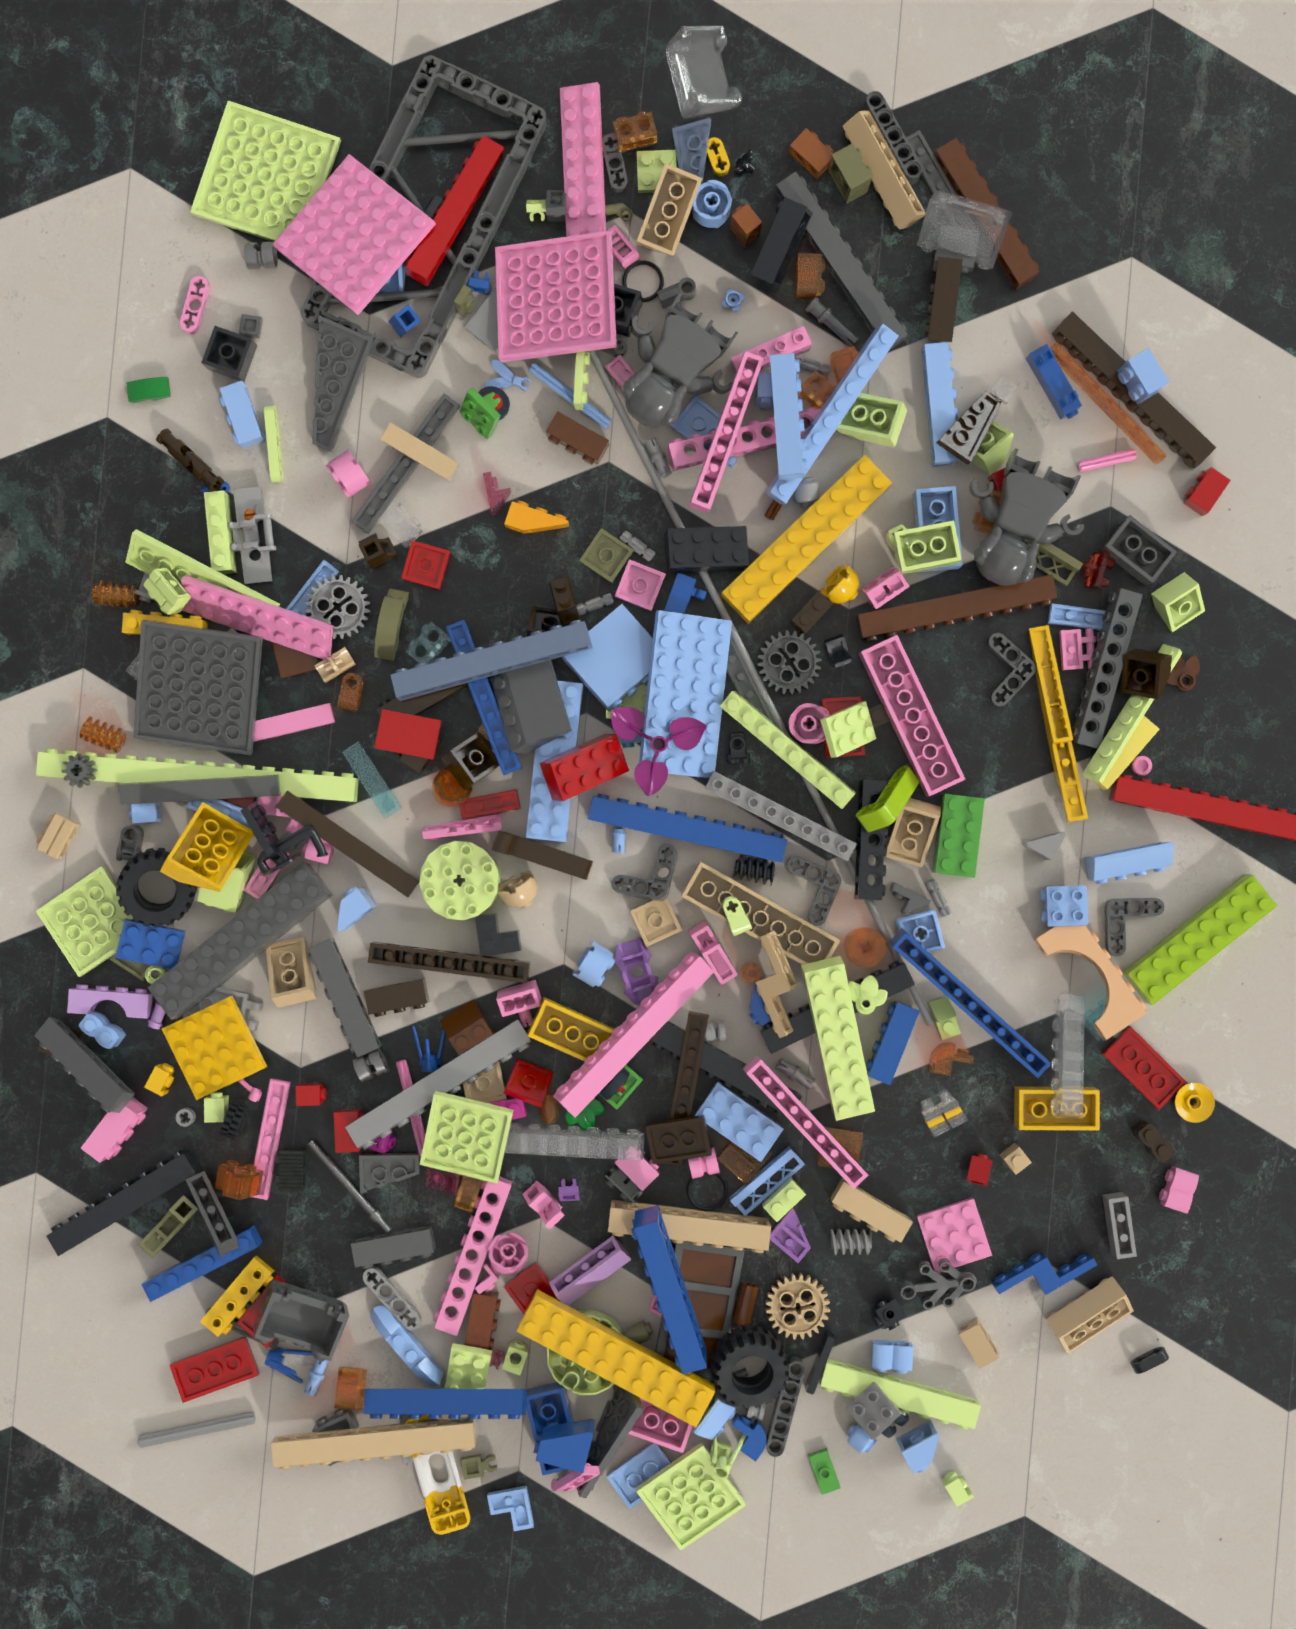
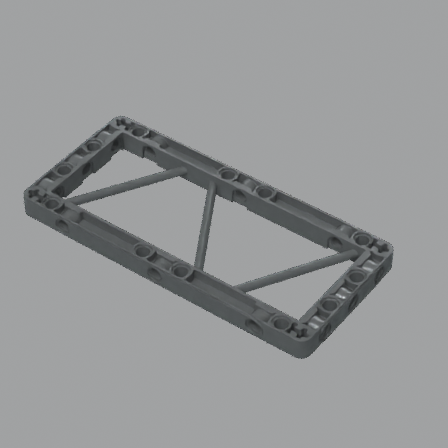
[300,55,547,378]

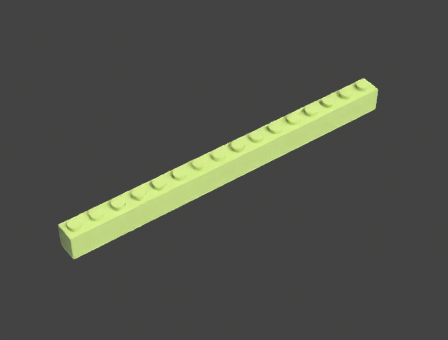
[36,749,359,802]

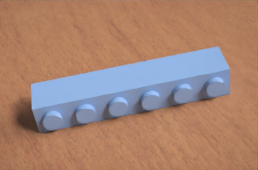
[921,342,959,466]
[770,353,807,480]

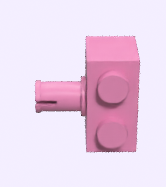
[496,980,542,1027]

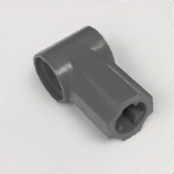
[657,277,696,309]

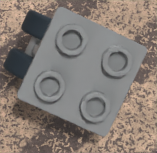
[847,1382,909,1440]

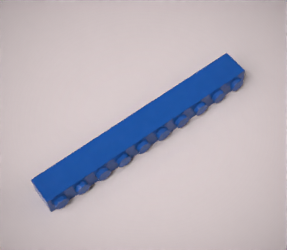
[588,793,787,863]
[888,928,1051,1078]

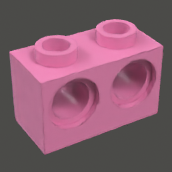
[861,566,909,609]

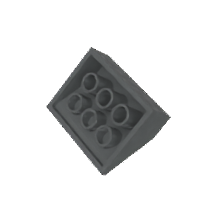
[491,660,572,754]

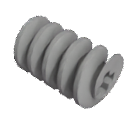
[830,1229,872,1255]

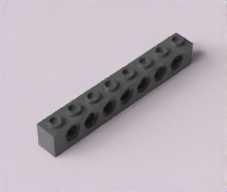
[1071,588,1143,749]

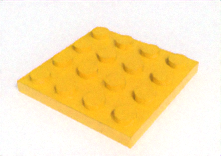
[162,995,267,1100]

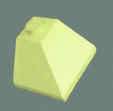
[972,421,1014,475]

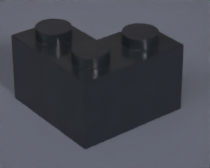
[475,913,522,956]

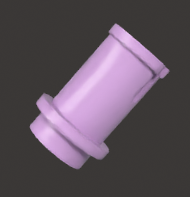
[147,1003,165,1030]

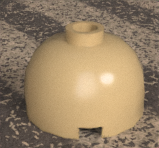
[497,871,538,909]

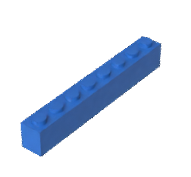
[364,1389,527,1419]

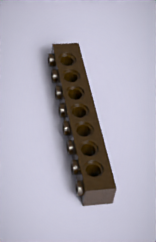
[368,942,531,983]

